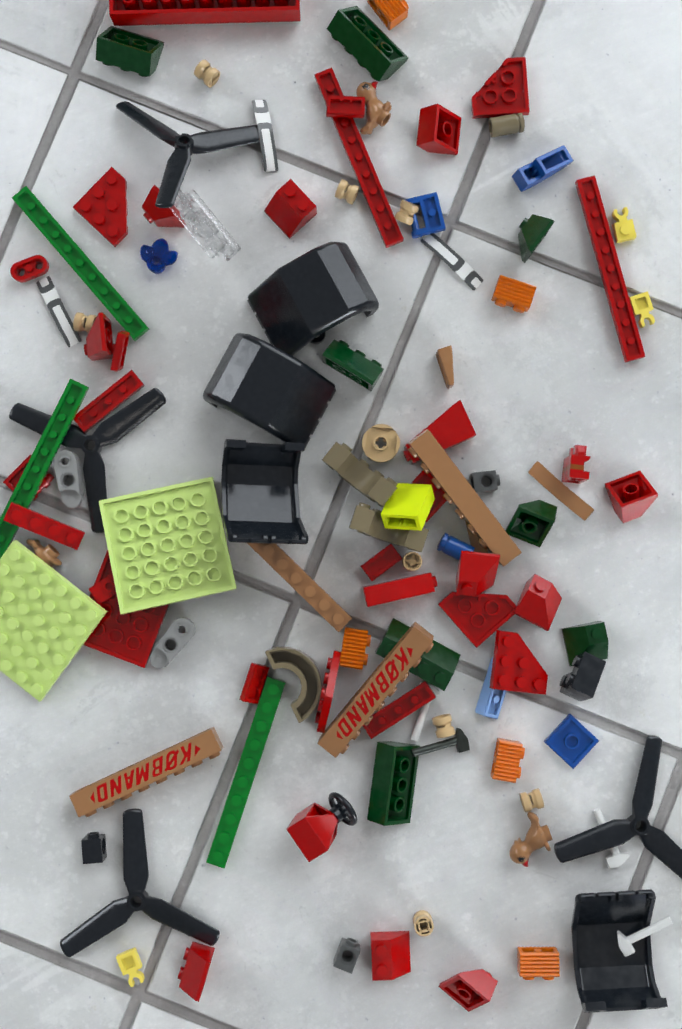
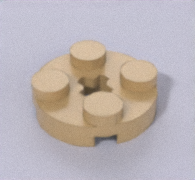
[362,424,400,463]

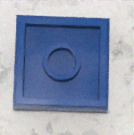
[544,713,599,769]

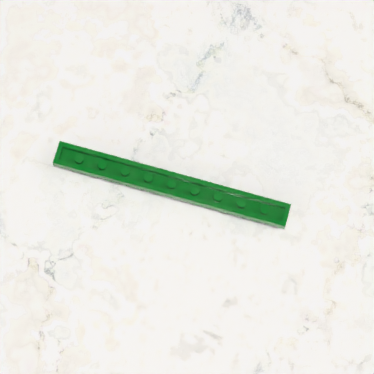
[12,186,149,341]
[0,378,89,558]
[206,676,286,868]

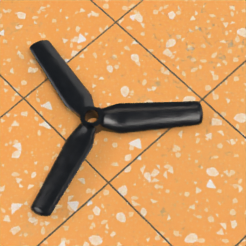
[116,101,260,208]
[9,388,166,533]
[554,735,682,879]
[60,809,220,957]

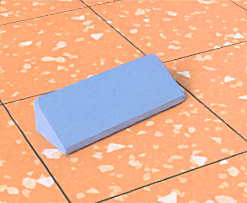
[475,657,506,719]

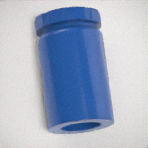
[437,533,475,561]

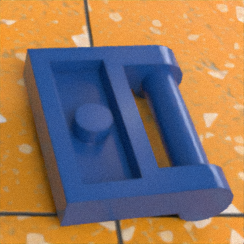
[406,192,446,239]

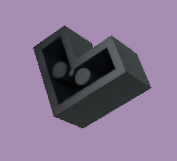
[559,652,606,702]

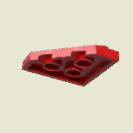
[471,57,530,119]
[73,167,128,247]
[438,591,516,648]
[489,630,548,695]
[315,651,341,733]

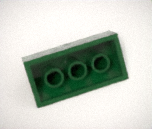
[327,6,408,82]
[375,618,461,691]
[367,741,420,826]

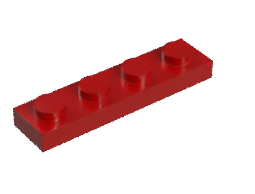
[74,370,145,433]
[3,502,85,550]
[363,681,436,739]

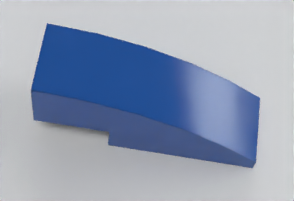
[512,145,574,192]

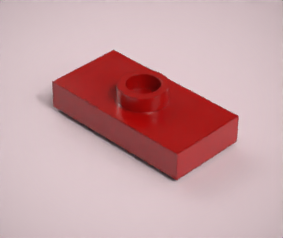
[326,95,365,118]
[110,331,130,372]
[360,544,403,581]
[89,573,117,605]
[239,662,270,704]

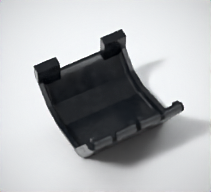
[247,242,379,356]
[203,333,336,450]
[221,439,308,544]
[571,889,668,1013]

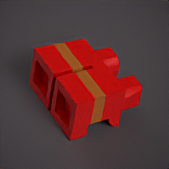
[562,445,591,484]

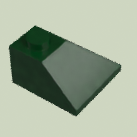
[518,214,555,263]
[505,500,557,547]
[561,621,608,666]

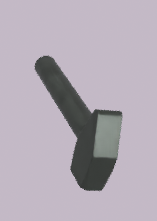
[411,728,470,757]

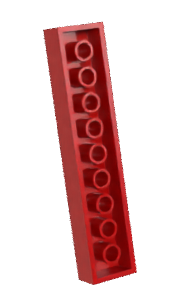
[109,0,301,26]

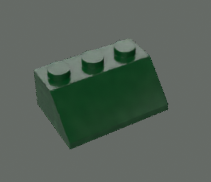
[96,26,164,77]
[322,339,384,391]

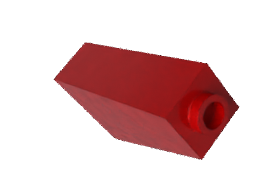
[403,400,476,465]
[363,572,438,607]

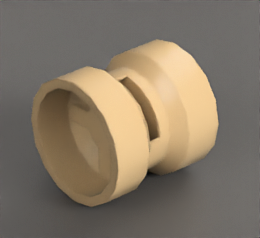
[194,59,220,88]
[335,179,360,205]
[394,200,419,225]
[73,312,97,333]
[402,552,422,571]
[432,714,455,738]
[519,788,544,813]
[413,910,434,936]

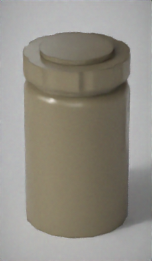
[489,113,525,138]

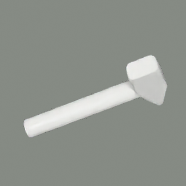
[411,681,442,742]
[593,809,630,870]
[617,916,673,957]

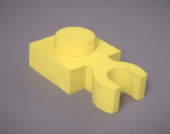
[612,207,636,243]
[629,291,655,328]
[116,947,145,987]

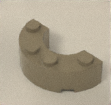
[322,442,397,507]
[349,502,429,552]
[265,646,322,723]

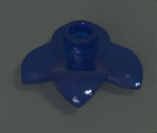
[140,238,178,274]

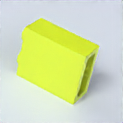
[381,483,435,531]

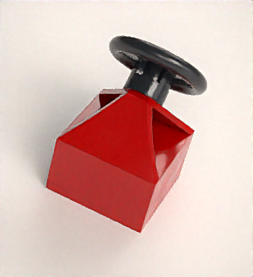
[286,792,357,862]

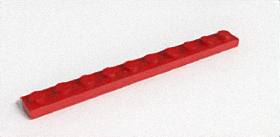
[314,67,404,248]
[575,175,645,363]

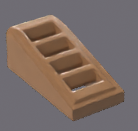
[435,345,454,389]

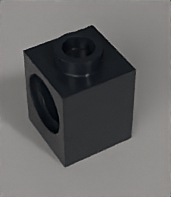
[81,832,107,864]

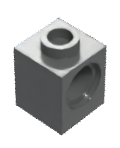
[470,470,500,493]
[333,937,360,974]

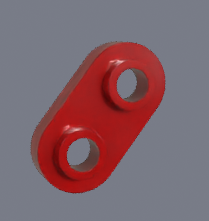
[10,255,49,283]

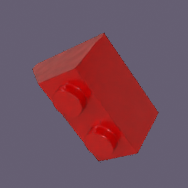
[416,104,461,155]
[264,179,317,239]
[371,931,411,981]
[177,942,215,1002]

